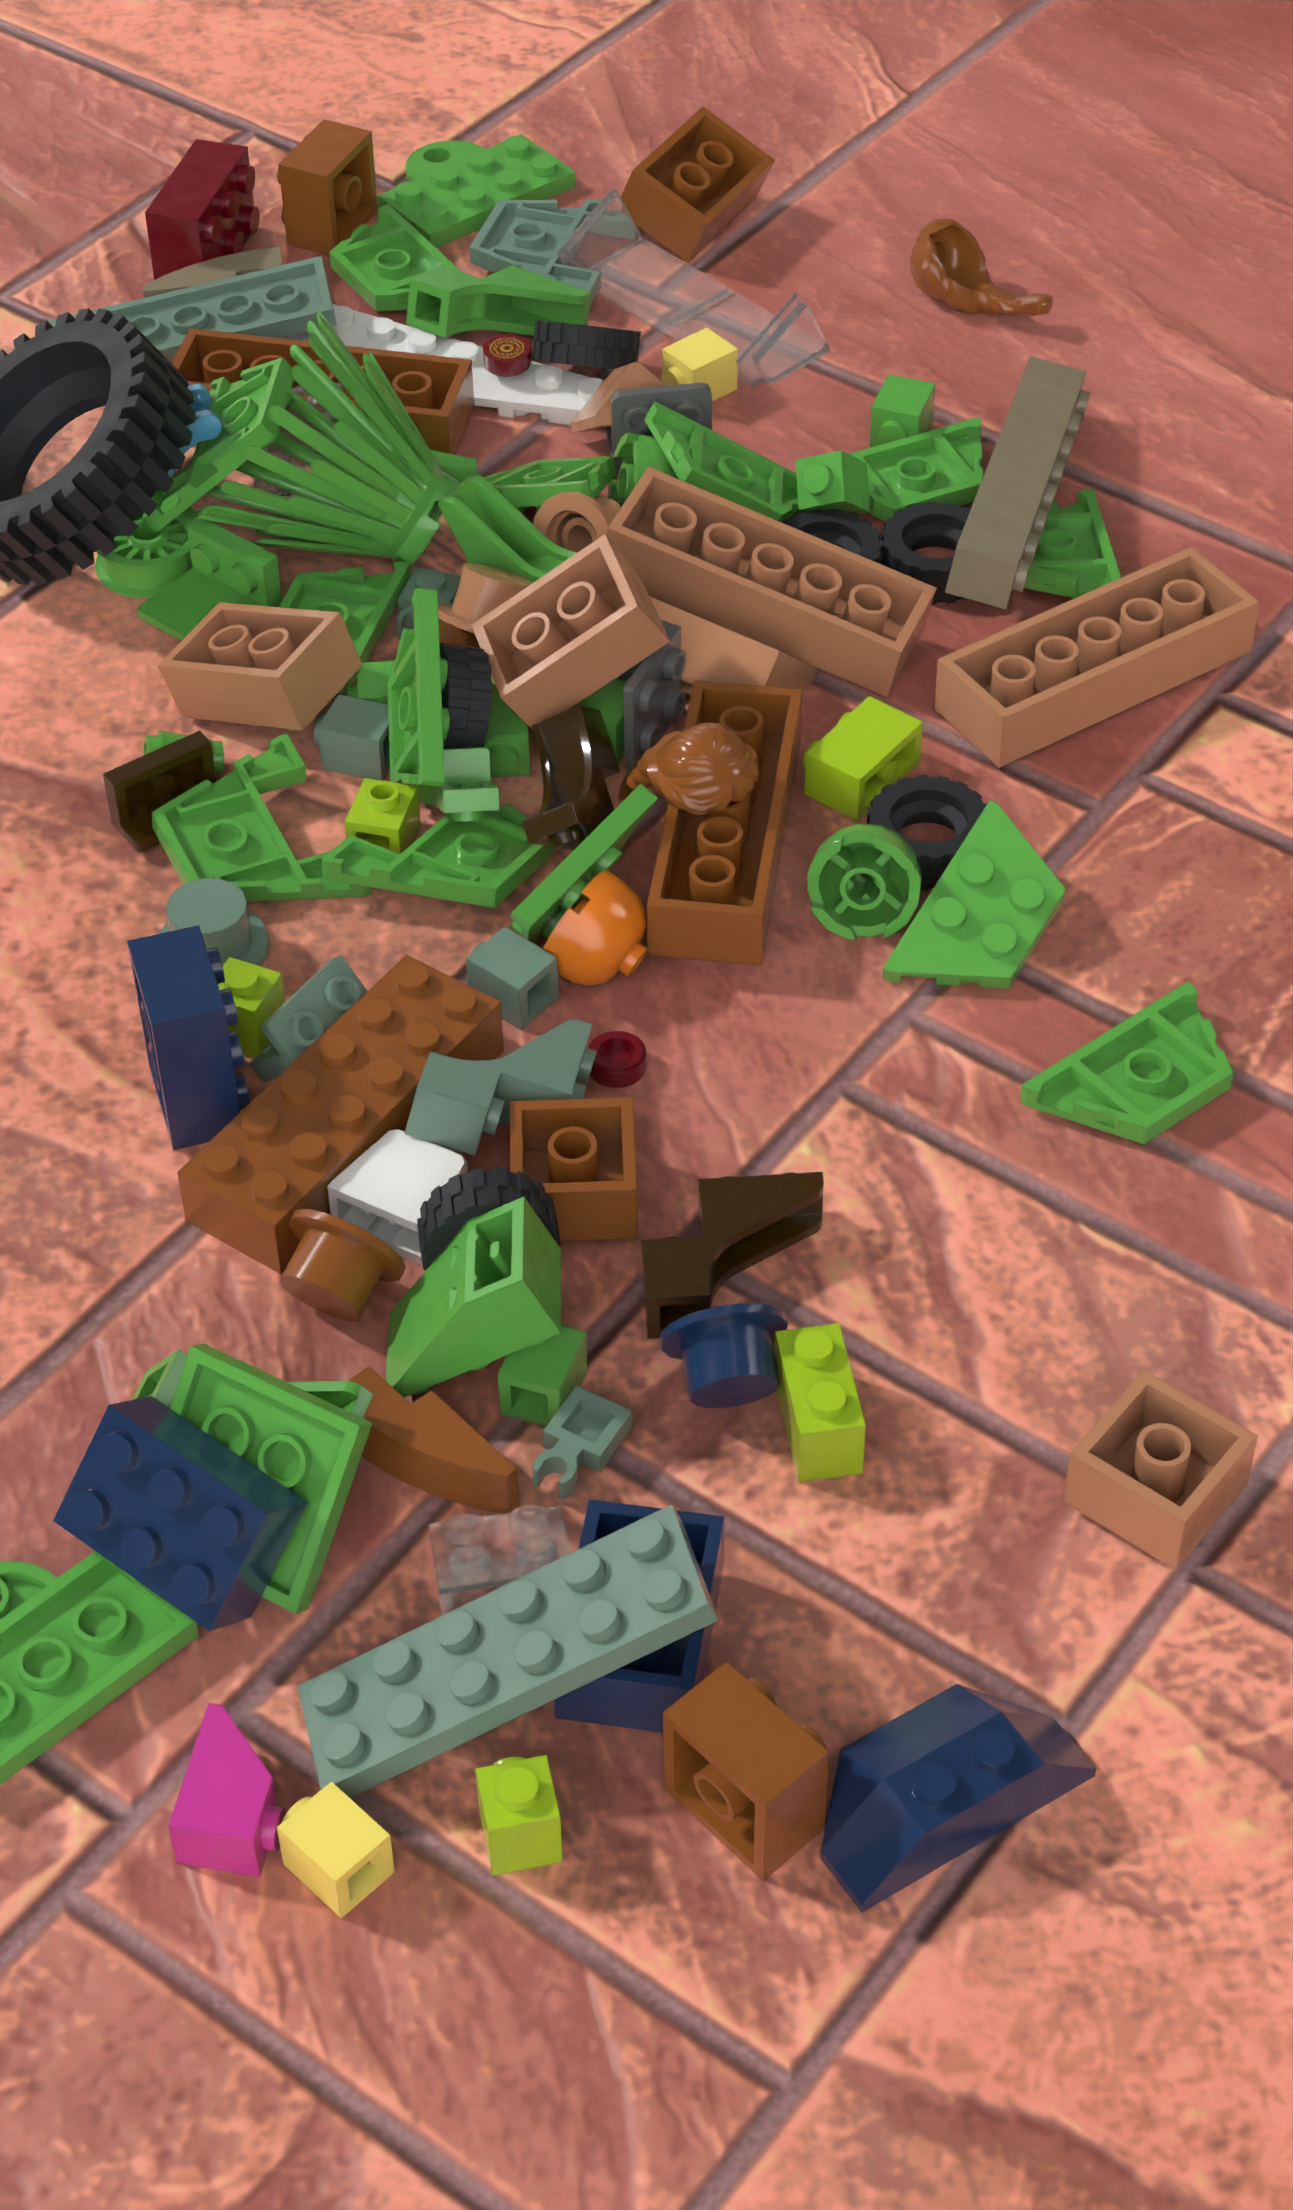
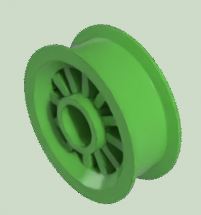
[95,506,199,598]

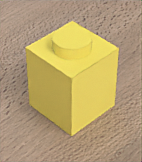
[661,327,738,401]
[277,1781,395,1918]

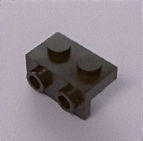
[103,731,216,852]

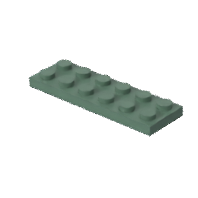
[48,256,337,363]
[297,1504,718,1798]

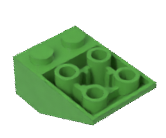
[385,1197,561,1397]

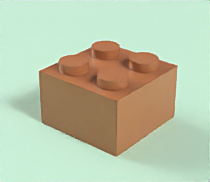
[1063,1370,1258,1570]

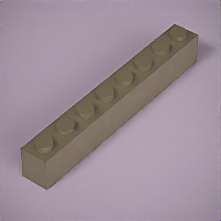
[945,356,1090,609]

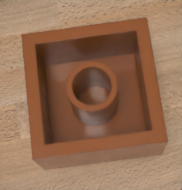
[277,119,378,256]
[510,1097,638,1241]
[663,1661,829,1881]

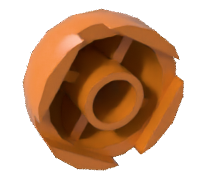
[543,869,648,987]

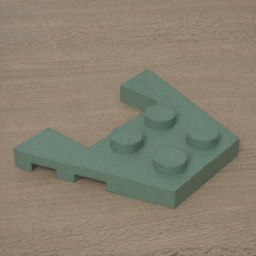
[469,200,636,306]

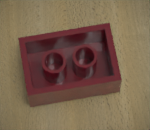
[145,139,260,280]

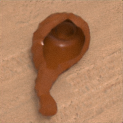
[910,219,1053,316]
[618,723,759,815]

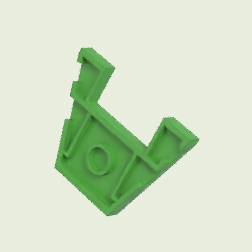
[142,357,293,532]
[152,733,371,902]
[322,785,554,908]

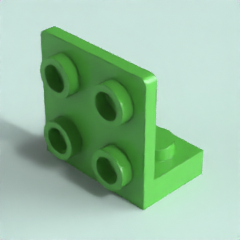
[137,519,282,641]

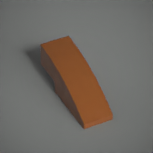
[348,1366,520,1515]

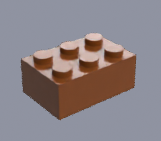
[615,107,775,263]

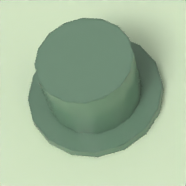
[158,878,270,966]

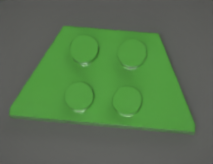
[329,204,462,312]
[645,401,803,522]
[849,417,983,522]
[484,456,616,512]
[1024,489,1121,598]
[279,561,411,699]
[387,588,450,787]
[510,784,658,944]
[882,800,1066,989]
[1020,981,1233,1144]

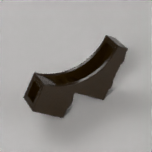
[522,705,621,852]

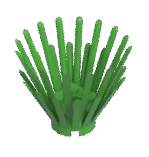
[196,310,460,565]

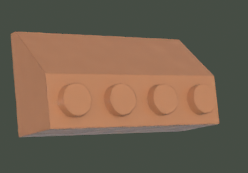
[650,597,819,696]

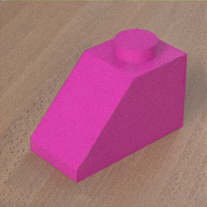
[168,1703,286,1877]

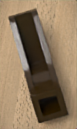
[641,1172,824,1339]

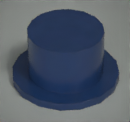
[660,1303,788,1408]

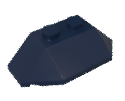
[821,1684,1096,1913]

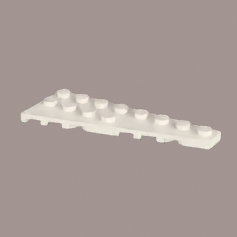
[283,304,603,425]

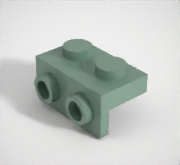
[249,956,367,1082]

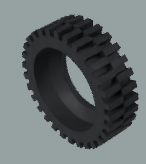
[0,308,195,585]

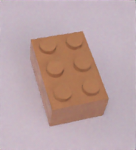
[471,534,670,730]
[158,602,363,731]

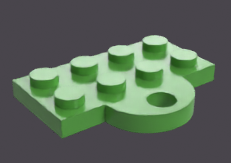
[377,134,575,248]
[0,1551,199,1785]

